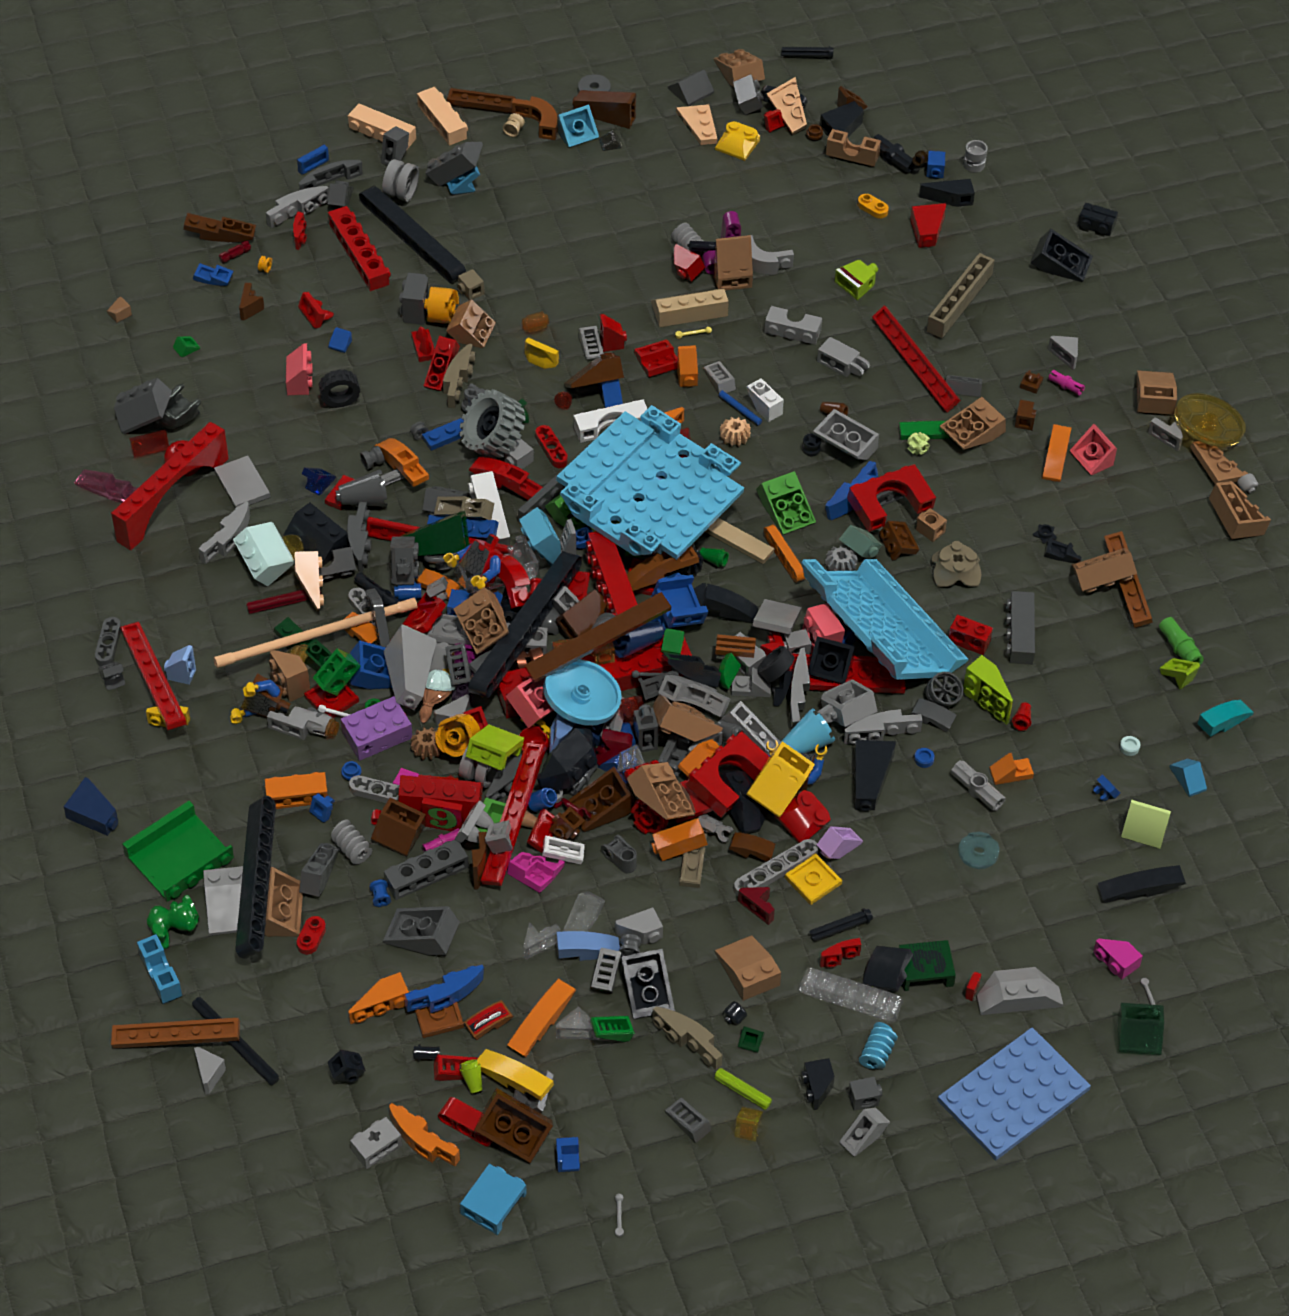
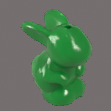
[147,895,200,949]

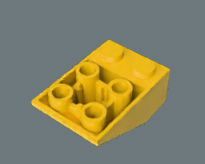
[746,741,815,817]

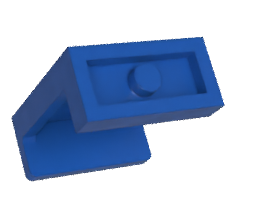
[653,575,708,628]

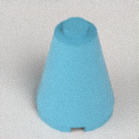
[779,708,835,754]

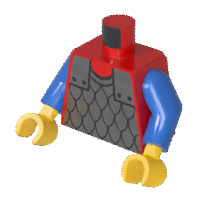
[443,534,503,589]

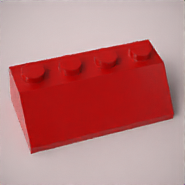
[399,775,483,821]

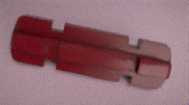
[219,241,251,263]

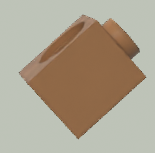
[916,508,947,542]

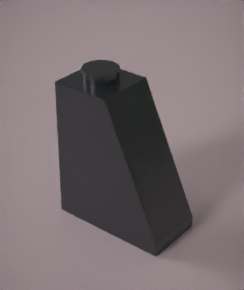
[820,101,864,138]

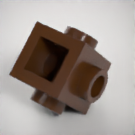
[549,807,585,840]

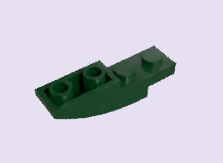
[273,617,332,672]

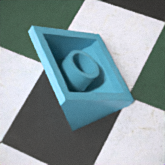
[558,105,599,147]

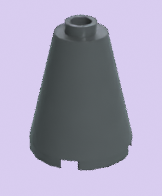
[335,470,388,507]

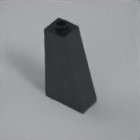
[855,740,896,811]

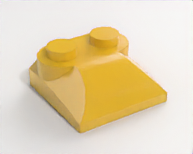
[715,121,760,161]

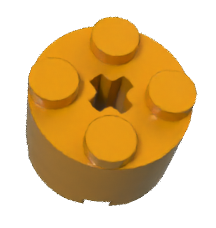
[424,287,459,324]
[435,714,480,757]

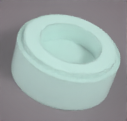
[1120,736,1140,756]

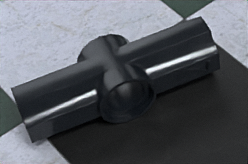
[873,134,916,173]

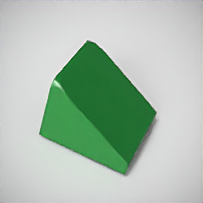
[173,336,200,357]
[661,628,684,654]

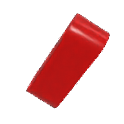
[437,1097,493,1147]

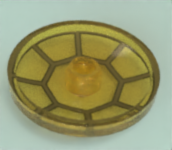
[1174,393,1246,447]

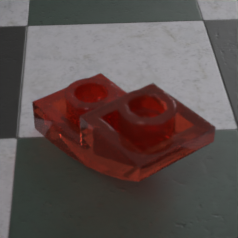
[620,696,644,719]

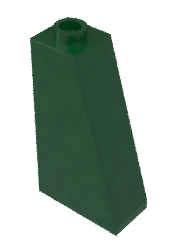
[400,511,470,556]

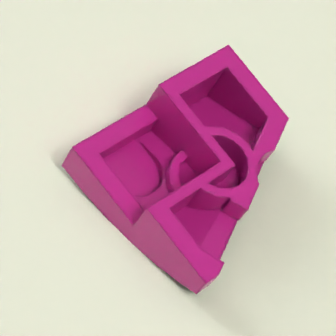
[507,852,565,893]

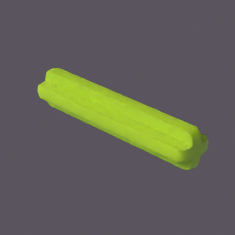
[714,1068,772,1109]

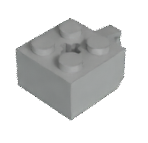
[817,679,877,727]

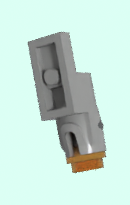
[267,706,340,740]

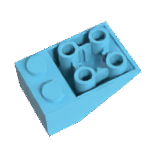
[519,507,561,566]

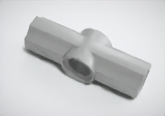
[951,760,1006,811]

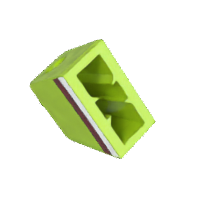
[835,260,878,300]

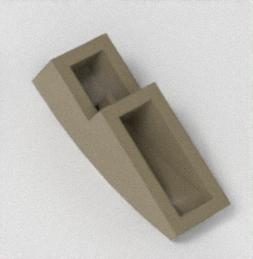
[434,496,495,520]

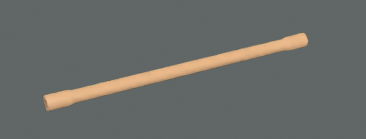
[213,598,417,668]

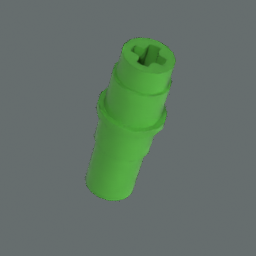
[1159,617,1204,665]

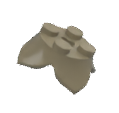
[932,541,981,587]

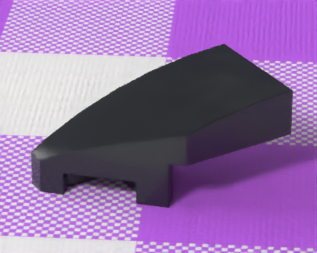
[772,669,793,706]

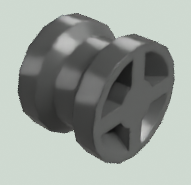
[619,934,641,956]

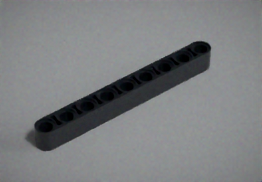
[359,186,466,283]
[235,795,276,959]

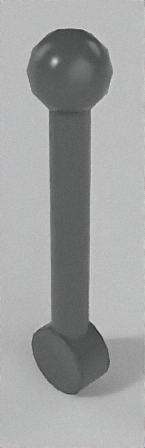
[632,670,667,678]

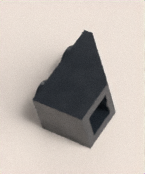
[801,1058,835,1110]

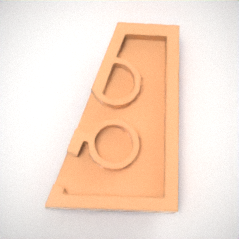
[767,77,807,135]
[676,105,717,145]

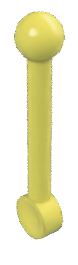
[675,327,712,339]

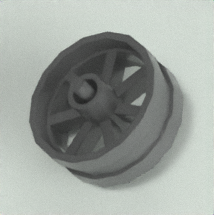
[926,672,963,709]

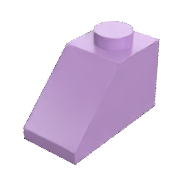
[817,826,863,859]

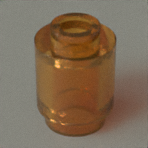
[522,311,549,333]

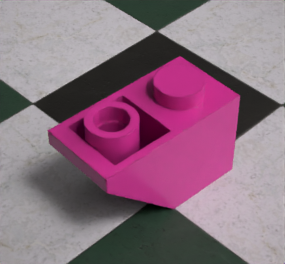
[1093,939,1143,980]

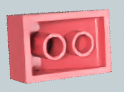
[506,678,554,728]

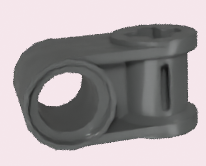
[601,835,637,873]

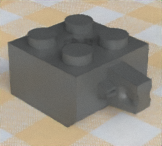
[399,273,429,325]
[390,537,419,585]

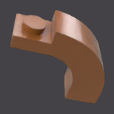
[512,96,558,140]

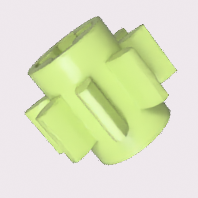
[907,432,930,455]

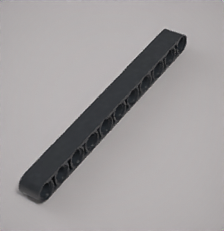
[468,551,582,698]

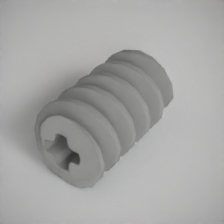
[671,223,705,257]
[331,819,373,864]

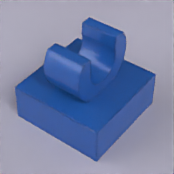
[1093,774,1121,801]
[309,793,335,822]

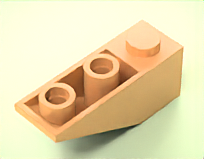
[294,551,324,611]

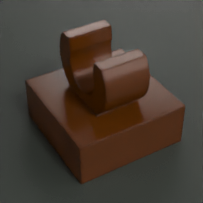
[1020,370,1044,394]

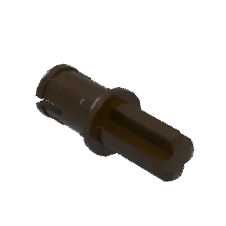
[912,150,928,166]

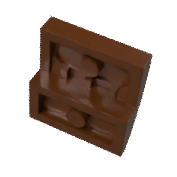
[472,832,488,890]

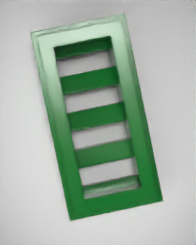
[590,1016,635,1042]

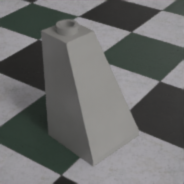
[384,624,437,710]

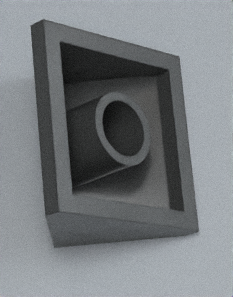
[668,69,714,106]

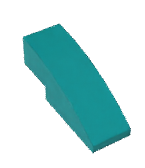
[1197,700,1254,737]

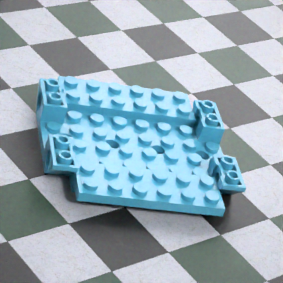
[556,405,744,560]

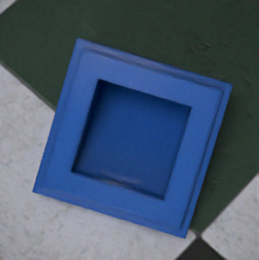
[328,327,352,353]

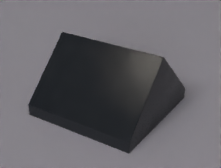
[808,636,855,684]

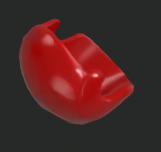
[518,726,549,752]

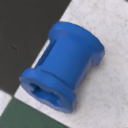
[369,880,391,907]

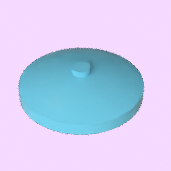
[543,659,622,725]

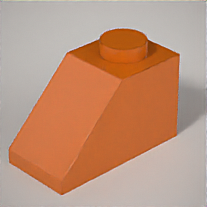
[677,345,698,387]
[678,739,719,776]

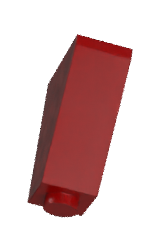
[910,203,946,248]

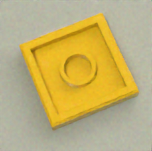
[785,854,842,905]

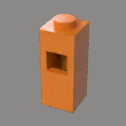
[651,818,708,861]

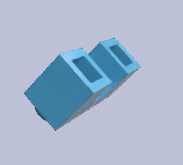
[137,934,182,1004]

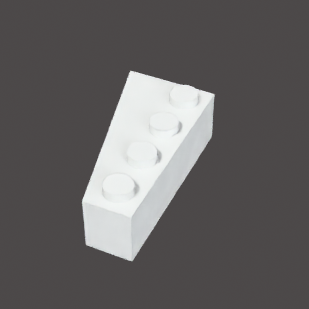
[468,471,510,545]

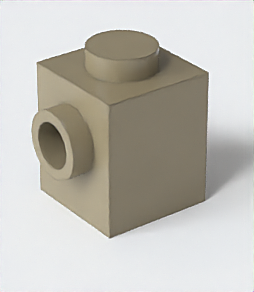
[457,269,484,300]

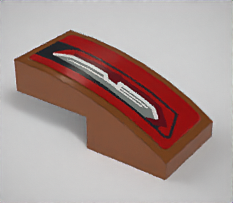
[464,1000,514,1040]

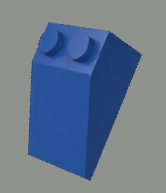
[349,640,393,689]

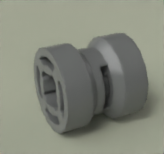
[360,446,385,469]

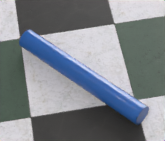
[718,390,762,426]

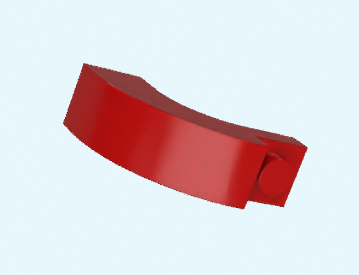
[497,555,531,609]

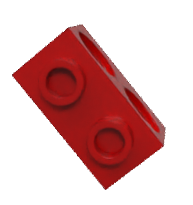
[949,614,993,655]

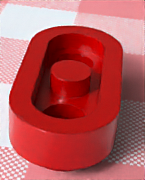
[297,916,326,955]

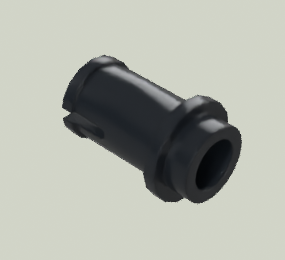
[413,1044,440,1061]

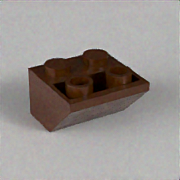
[371,798,426,857]

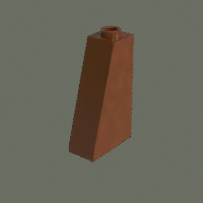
[572,90,636,129]

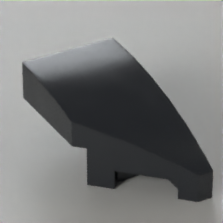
[1044,538,1082,563]

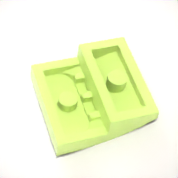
[1121,800,1171,849]

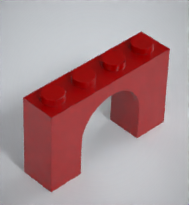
[847,464,936,532]
[686,731,769,818]

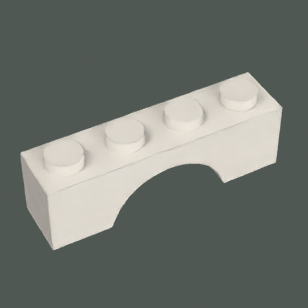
[574,399,647,443]

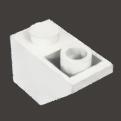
[747,378,784,422]

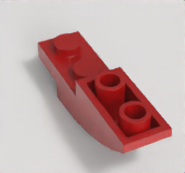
[469,457,543,500]

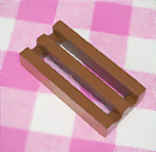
[715,634,756,658]

